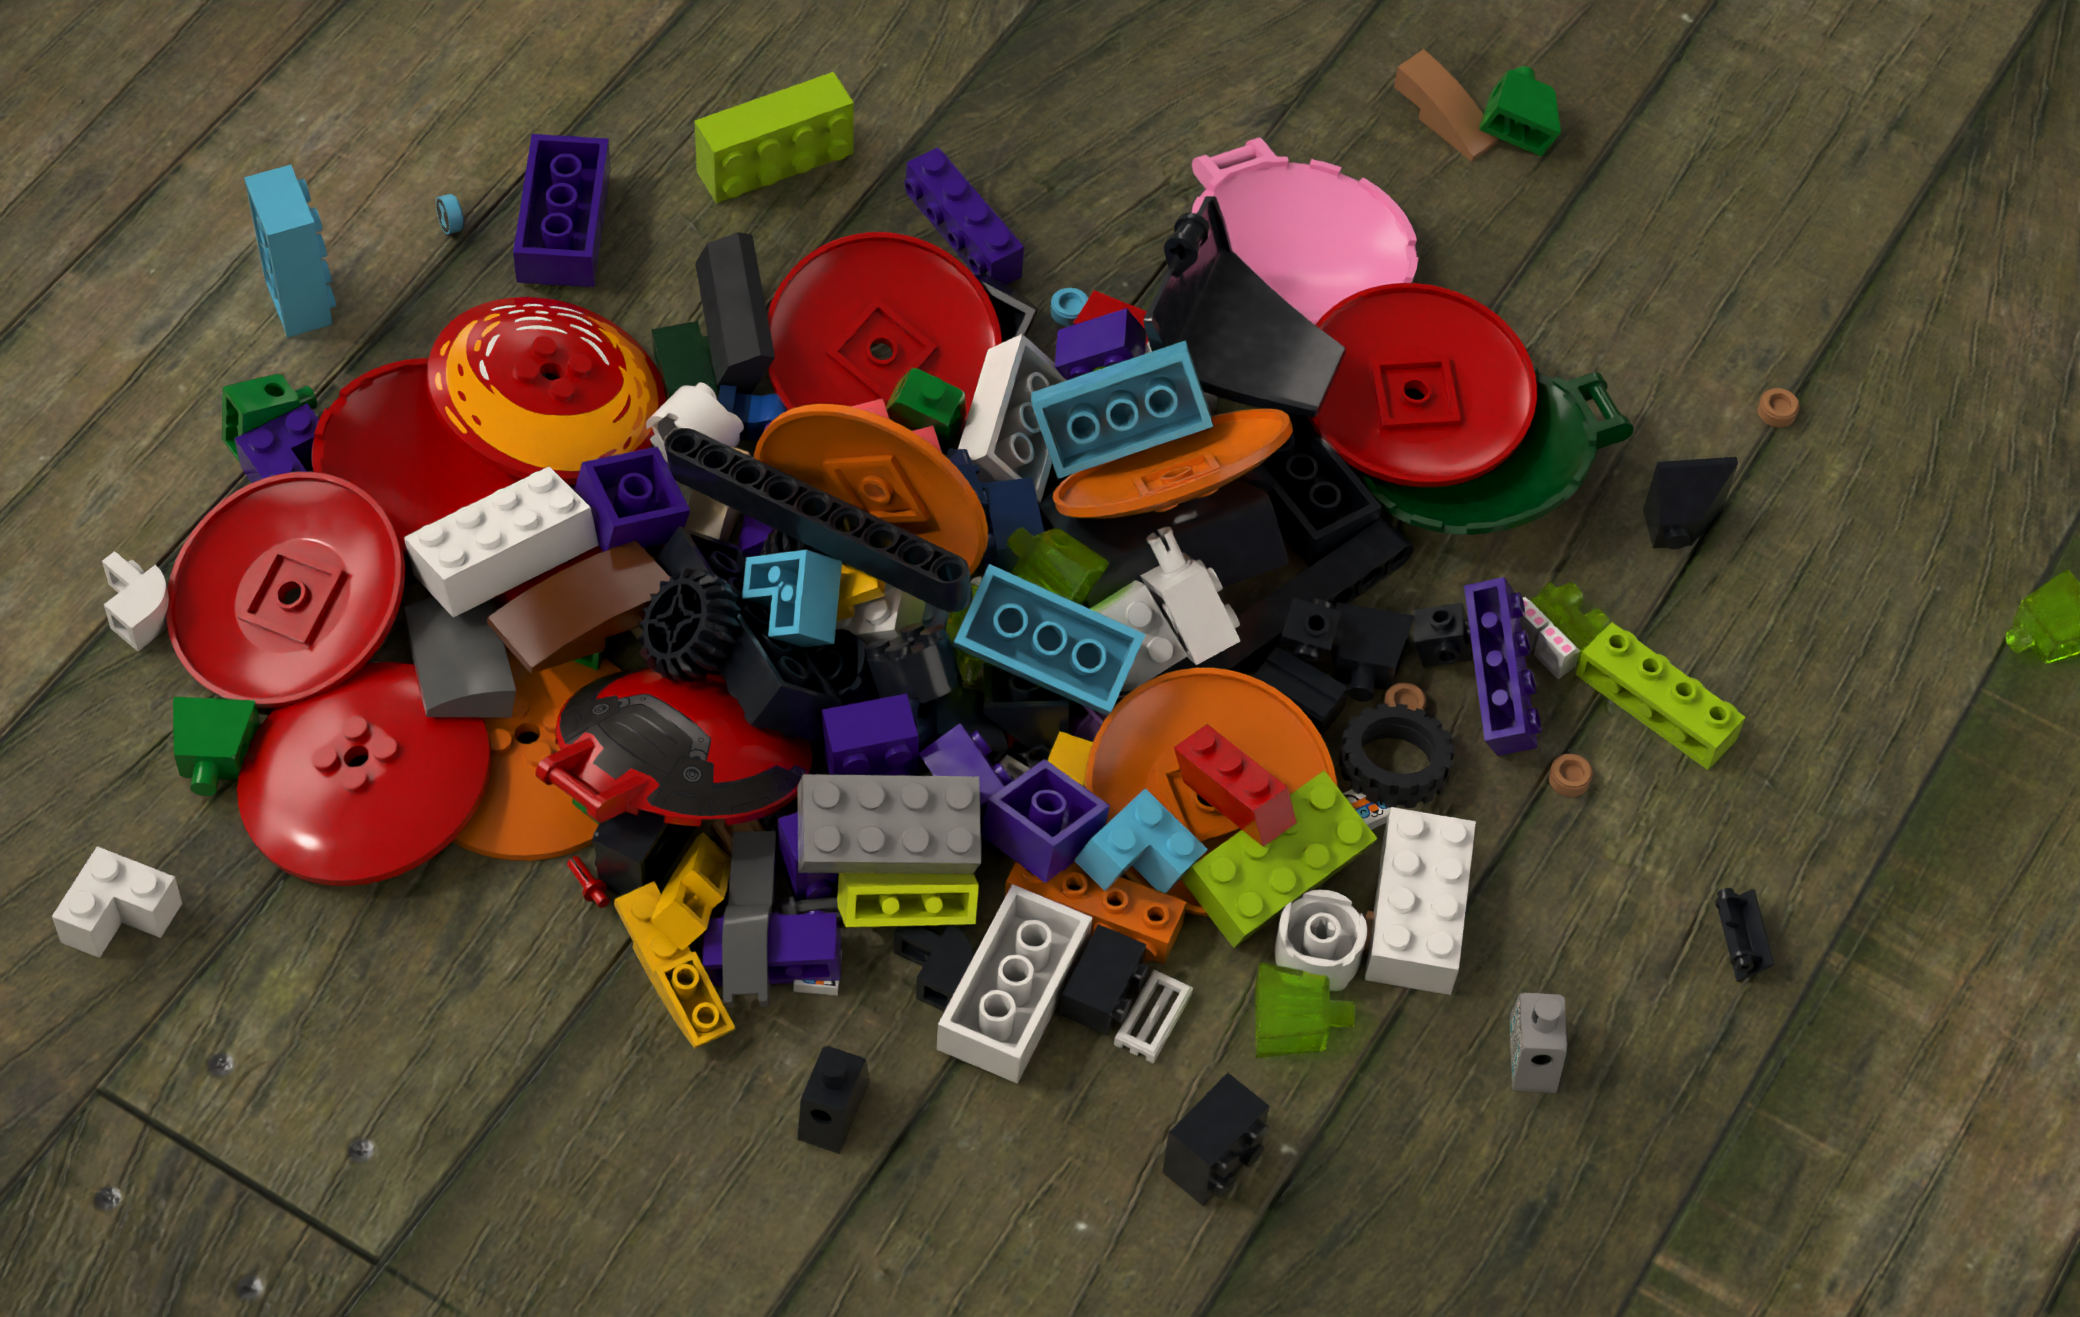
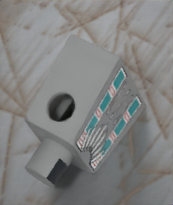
[1509,993,1567,1093]

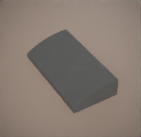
[403,596,516,718]

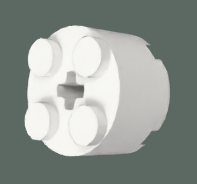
[646,382,744,462]
[1274,890,1367,992]

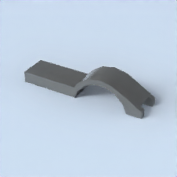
[722,831,778,1008]

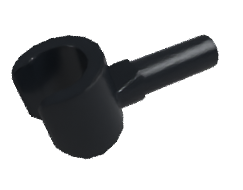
[1001,745,1050,769]

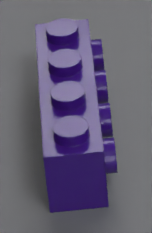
[904,147,1024,285]
[1464,577,1542,756]

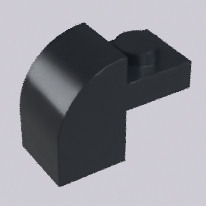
[894,925,973,1012]

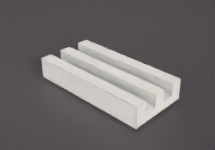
[1114,970,1193,1064]

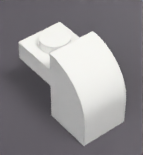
[102,551,169,652]

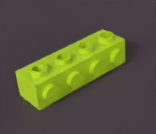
[1575,622,1746,770]

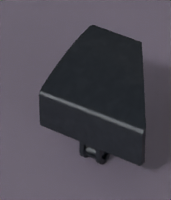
[1143,196,1346,417]
[1038,478,1288,609]

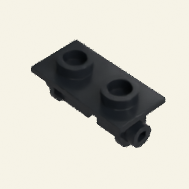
[1715,888,1775,982]

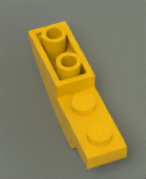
[614,881,735,1049]

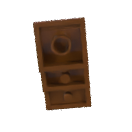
[487,540,670,674]

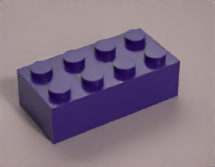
[513,134,611,287]

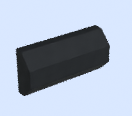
[695,232,775,395]

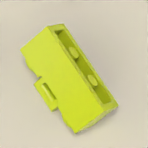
[837,873,979,927]

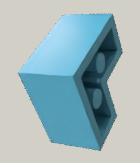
[742,550,842,647]
[1074,788,1208,894]

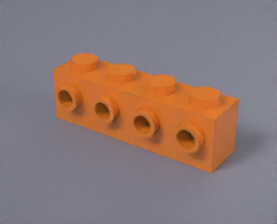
[1004,862,1187,965]

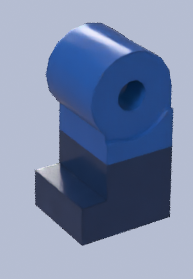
[718,385,788,441]

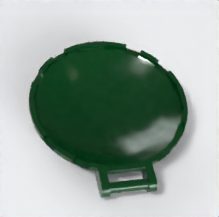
[1357,365,1634,535]

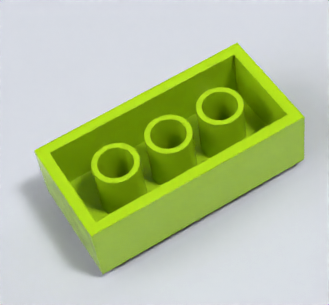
[694,72,854,203]
[1181,770,1378,948]

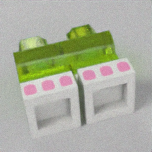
[1520,582,1610,679]

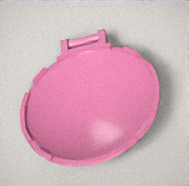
[1191,138,1419,325]

